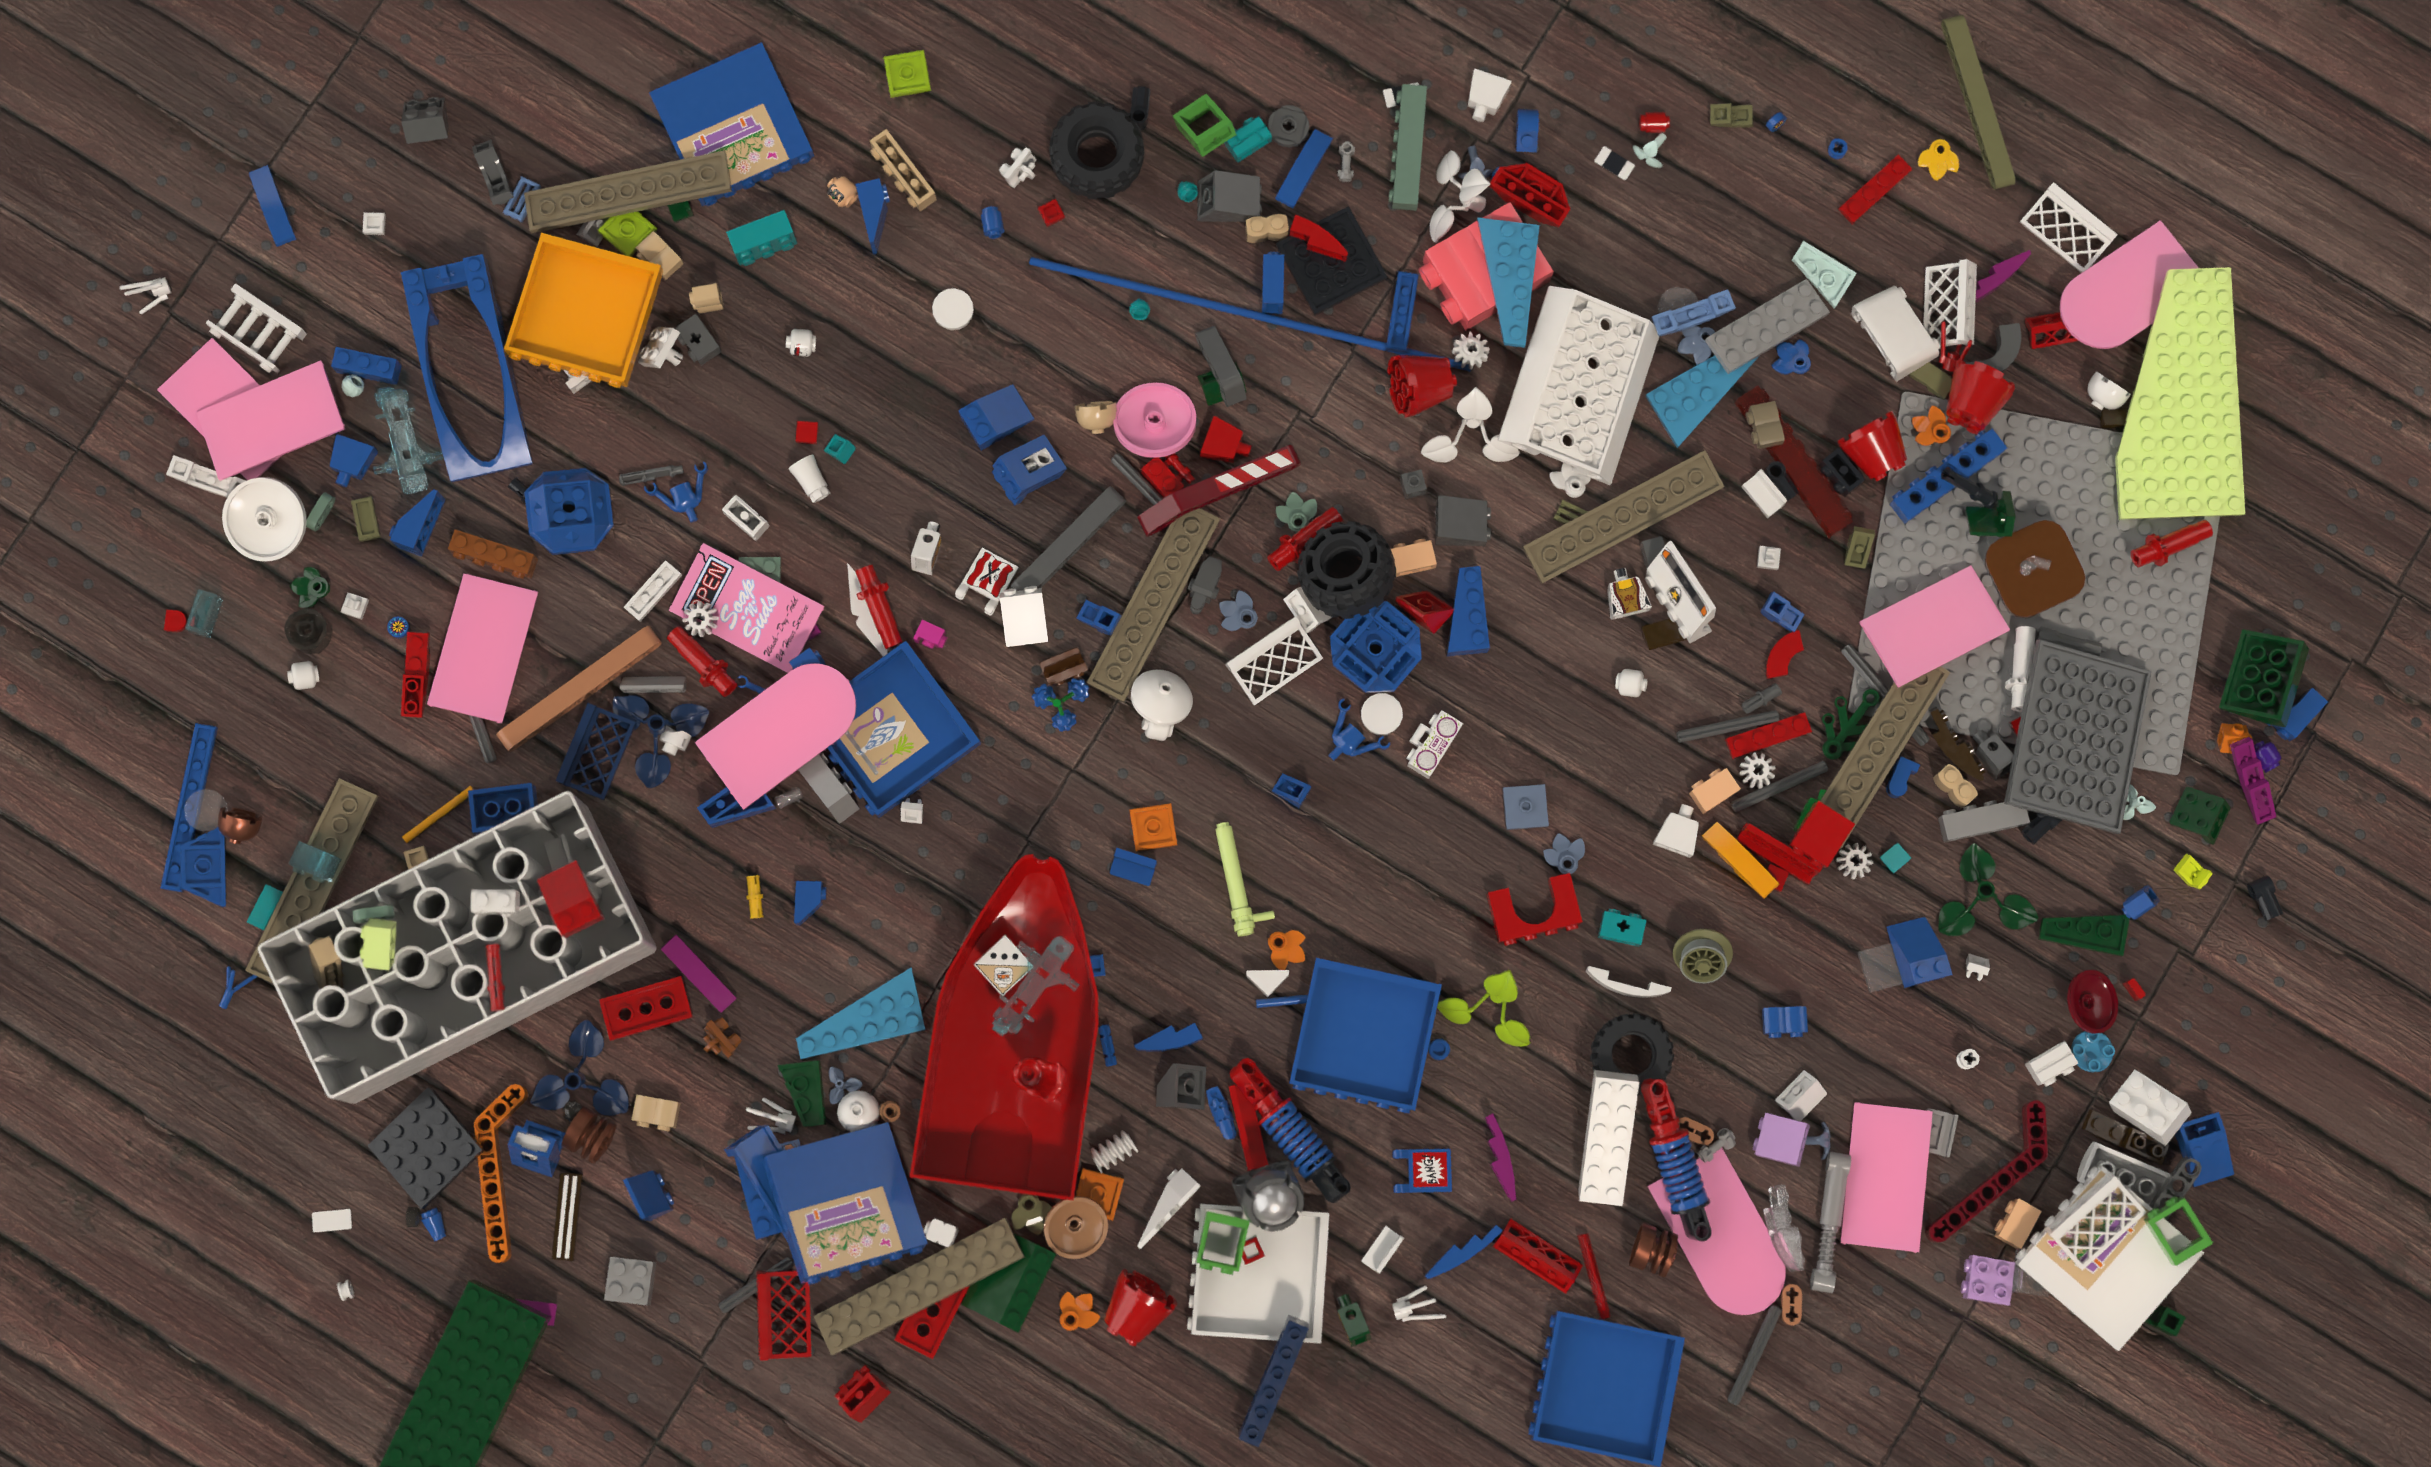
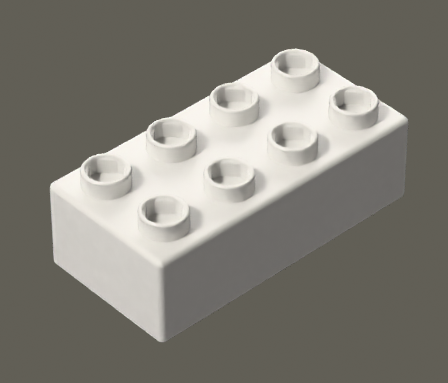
[258,791,656,1104]

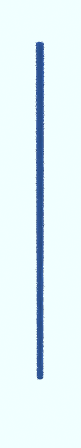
[1029,257,1471,372]

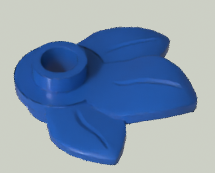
[1772,339,1811,374]

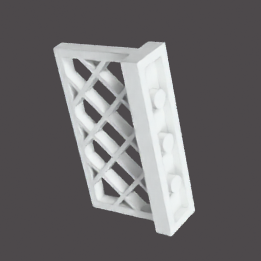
[2020,182,2117,273]
[1924,259,1977,347]
[1225,617,1323,705]
[2045,1172,2147,1270]

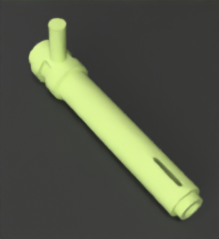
[1215,822,1275,937]

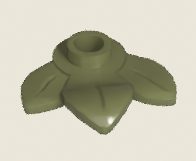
[1012,1194,1052,1235]

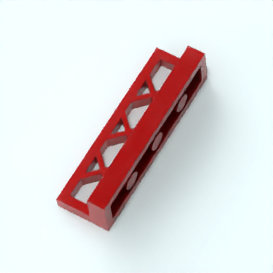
[2025,312,2079,349]
[1228,1085,1268,1171]
[1493,1218,1583,1294]

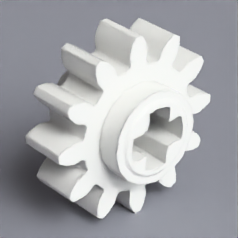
[1452,332,1490,370]

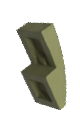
[1710,103,1753,127]
[1909,362,1952,400]

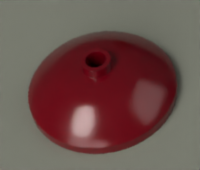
[2067,970,2118,1034]

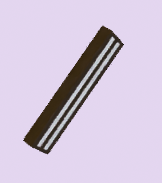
[552,1173,583,1261]

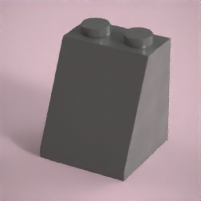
[1197,170,1262,222]
[1435,496,1491,546]

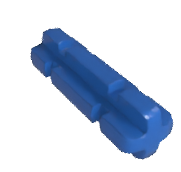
[1098,1025,1117,1067]

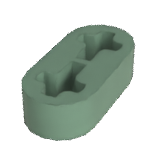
[306,492,335,532]
[352,905,395,923]

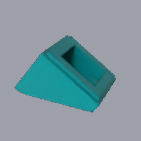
[823,434,856,464]
[1880,843,1911,874]

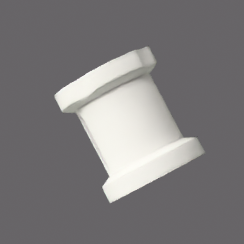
[1956,1049,1980,1069]

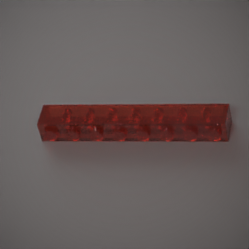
[1735,385,1853,539]

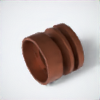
[561,1107,617,1164]
[1629,1223,1678,1277]

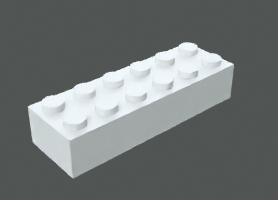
[1578,1070,1639,1206]

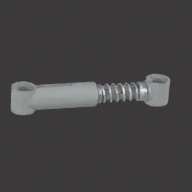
[1810,1151,1851,1293]

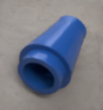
[421,1207,446,1241]

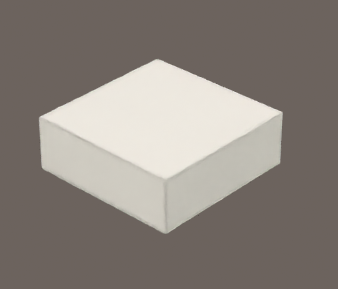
[363,213,386,235]

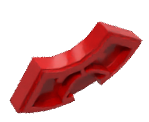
[1766,630,1804,679]

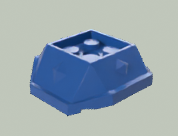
[524,468,613,555]
[1330,601,1422,693]

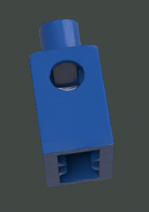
[330,434,378,487]

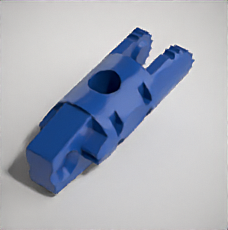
[1206,1086,1237,1140]

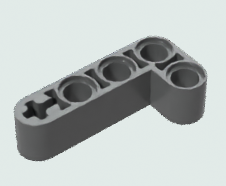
[1195,326,1247,407]

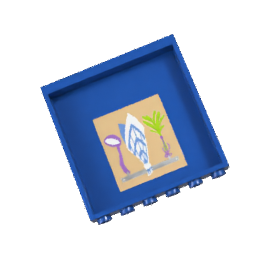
[828,641,981,818]

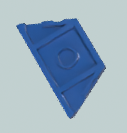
[181,827,226,907]

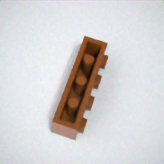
[448,530,538,579]

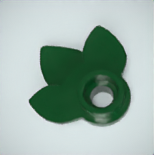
[290,567,330,608]

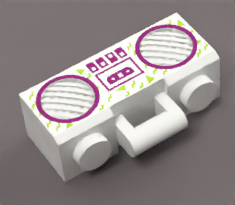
[1406,710,1463,779]

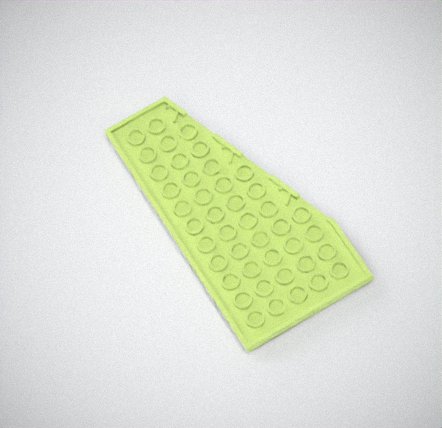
[2115,267,2245,520]

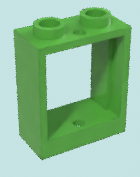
[1173,94,1236,157]
[2144,1196,2213,1266]
[1195,1211,1249,1275]

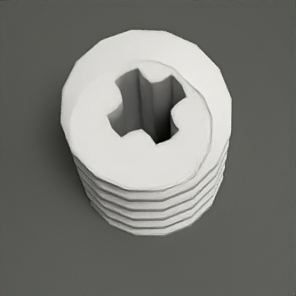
[1091,1130,1138,1174]

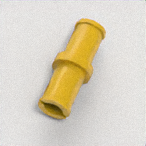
[746,875,764,919]

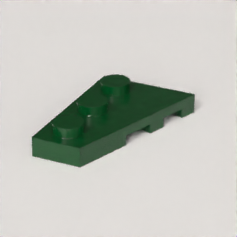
[777,1060,826,1127]

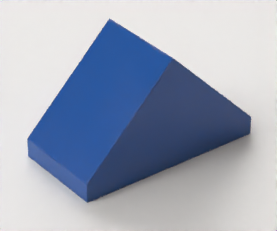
[1272,773,1311,808]

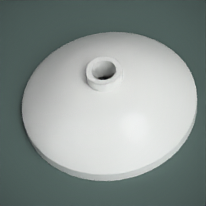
[1131,670,1193,725]

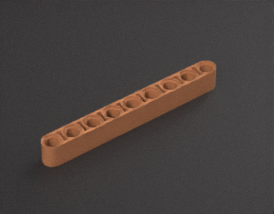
[496,626,662,752]

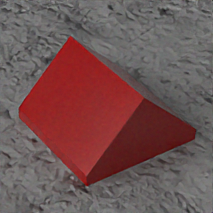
[1396,591,1454,634]

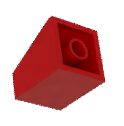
[1789,801,1855,869]

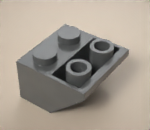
[401,97,449,144]

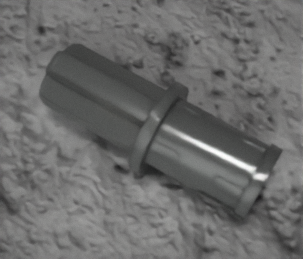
[1741,683,1782,714]

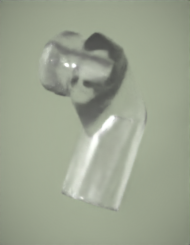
[2020,556,2051,576]

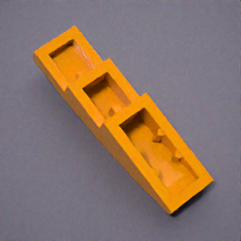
[1702,822,1779,899]

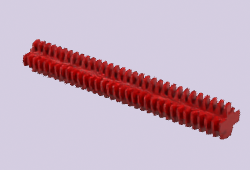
[1577,1233,1611,1320]

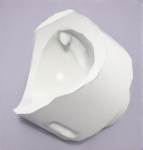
[659,725,691,756]

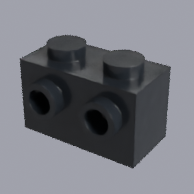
[1819,448,1865,497]

